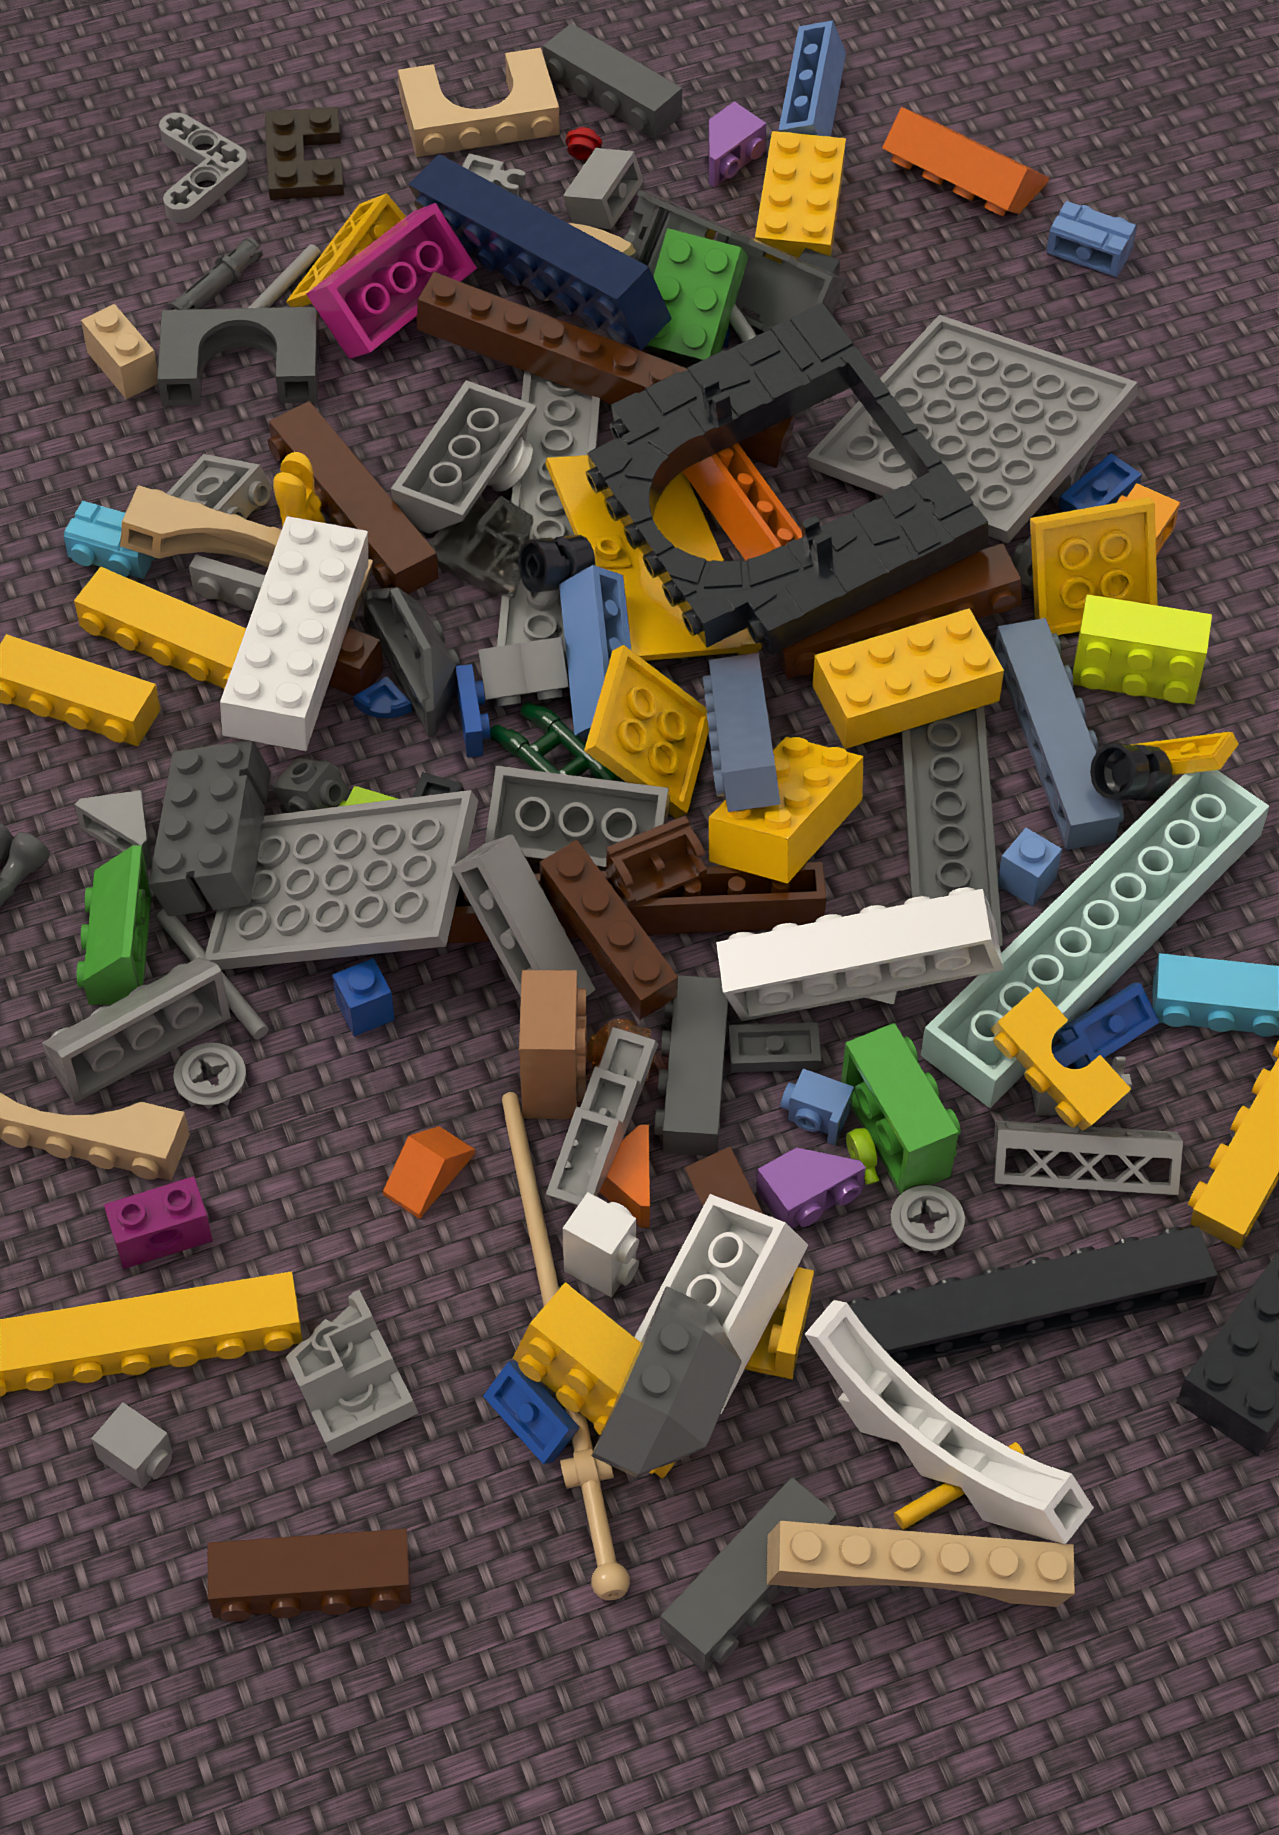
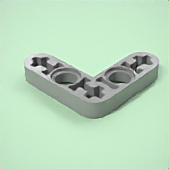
[159,113,249,223]

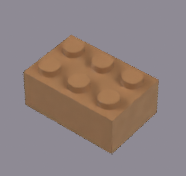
[519,970,587,1119]

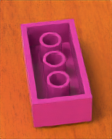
[306,203,477,359]

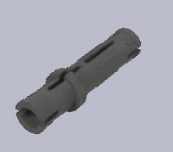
[168,237,263,310]

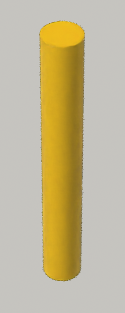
[894,1442,1025,1530]

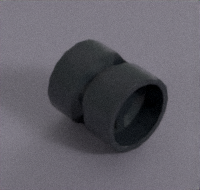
[518,535,596,593]
[1090,743,1172,801]

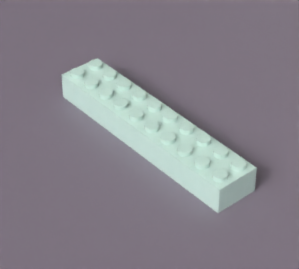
[921,770,1270,1108]

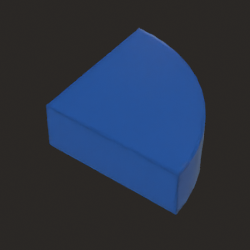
[353,676,412,718]

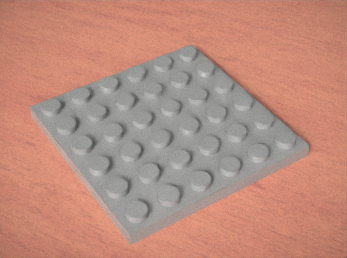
[807,315,1139,543]

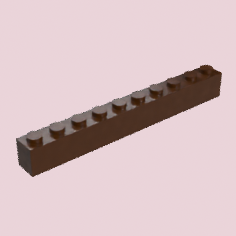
[417,272,796,468]
[447,862,827,943]

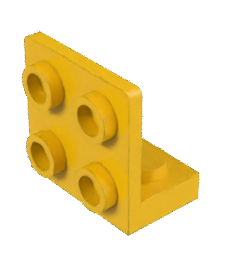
[745,1267,814,1380]

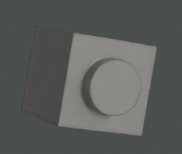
[91,1402,173,1489]

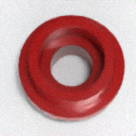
[565,127,602,161]

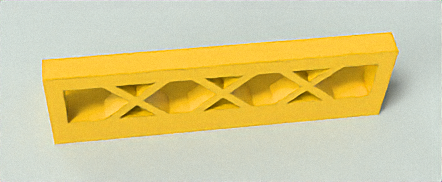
[286,193,406,307]

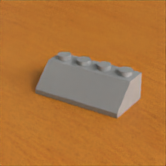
[391,380,537,534]
[42,957,231,1104]

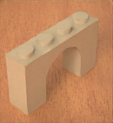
[398,48,560,157]

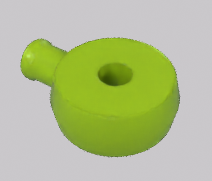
[846,1128,880,1185]

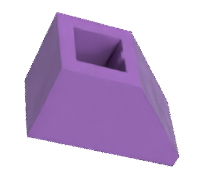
[708,101,766,188]
[756,1147,866,1229]

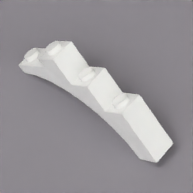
[805,1300,1094,1545]

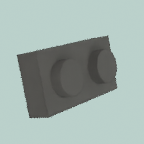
[728,1022,821,1073]

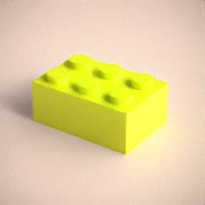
[1072,594,1212,705]

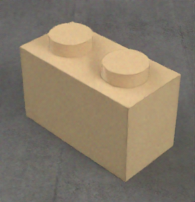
[81,304,158,400]

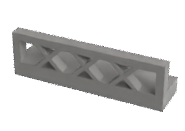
[994,1120,1183,1195]

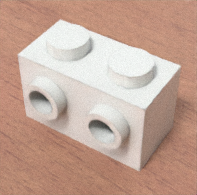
[563,1192,639,1298]

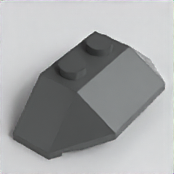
[361,587,461,737]
[591,1286,742,1478]

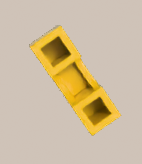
[990,986,1131,1131]

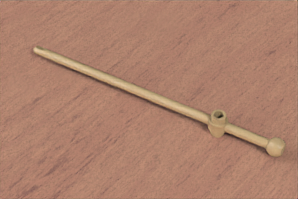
[502,1092,630,1600]

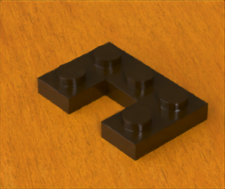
[265,107,344,200]

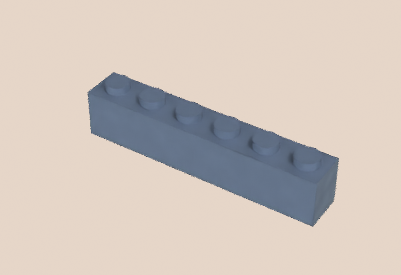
[994,618,1124,850]
[703,653,781,812]

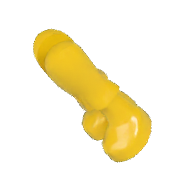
[273,452,326,526]

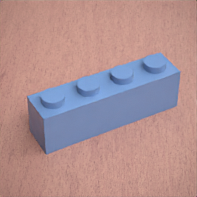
[778,20,846,137]
[559,565,631,739]

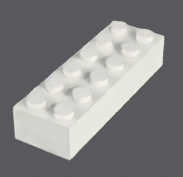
[220,516,368,751]
[716,887,1004,1021]

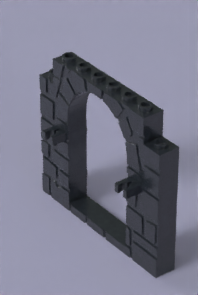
[586,303,988,655]

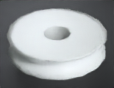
[487,436,533,492]

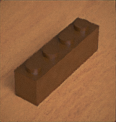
[540,839,678,1020]
[207,1528,412,1622]

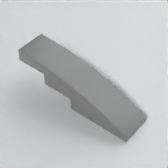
[546,1027,658,1206]

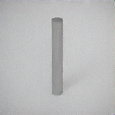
[248,244,321,308]

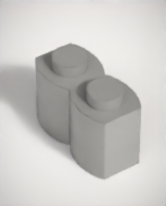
[478,637,570,707]

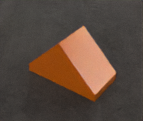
[599,1125,650,1228]
[383,1126,475,1219]

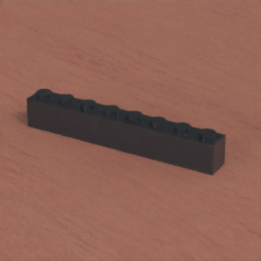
[847,1226,1218,1367]

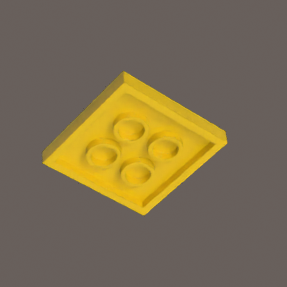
[1030,497,1158,635]
[584,645,709,818]

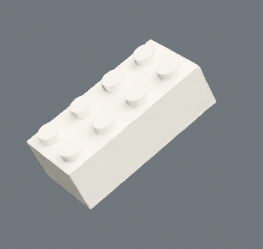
[635,1194,808,1414]

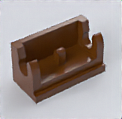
[606,815,707,908]
[684,1146,763,1214]

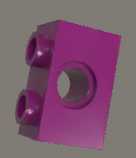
[104,1176,213,1269]

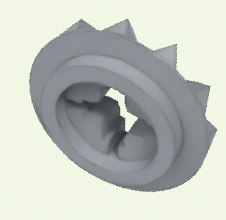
[173,1043,247,1111]
[891,1185,965,1256]

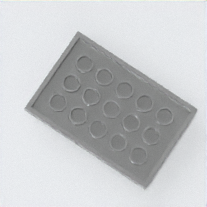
[204,790,479,970]

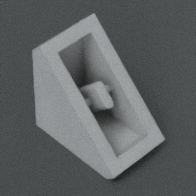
[74,790,152,869]

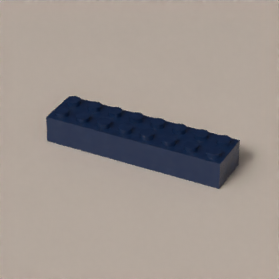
[408,154,672,351]

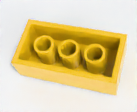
[755,131,846,264]
[813,608,1004,749]
[708,737,864,883]
[513,1282,677,1479]

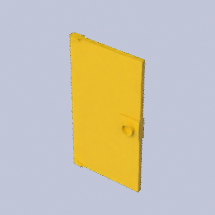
[545,455,762,661]

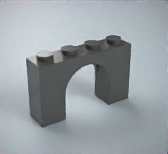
[157,307,320,406]

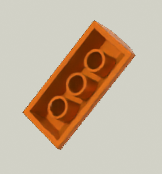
[882,107,1050,217]

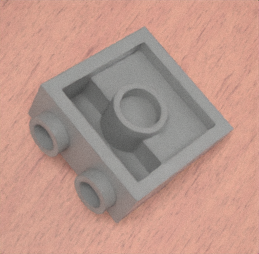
[166,454,272,520]

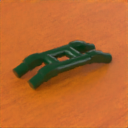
[490,702,623,782]

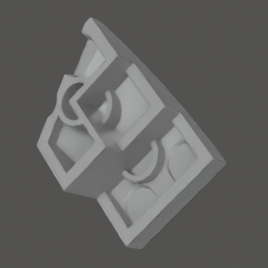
[286,1290,418,1455]

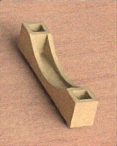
[120,485,373,621]
[0,1093,190,1181]
[767,1521,1075,1607]

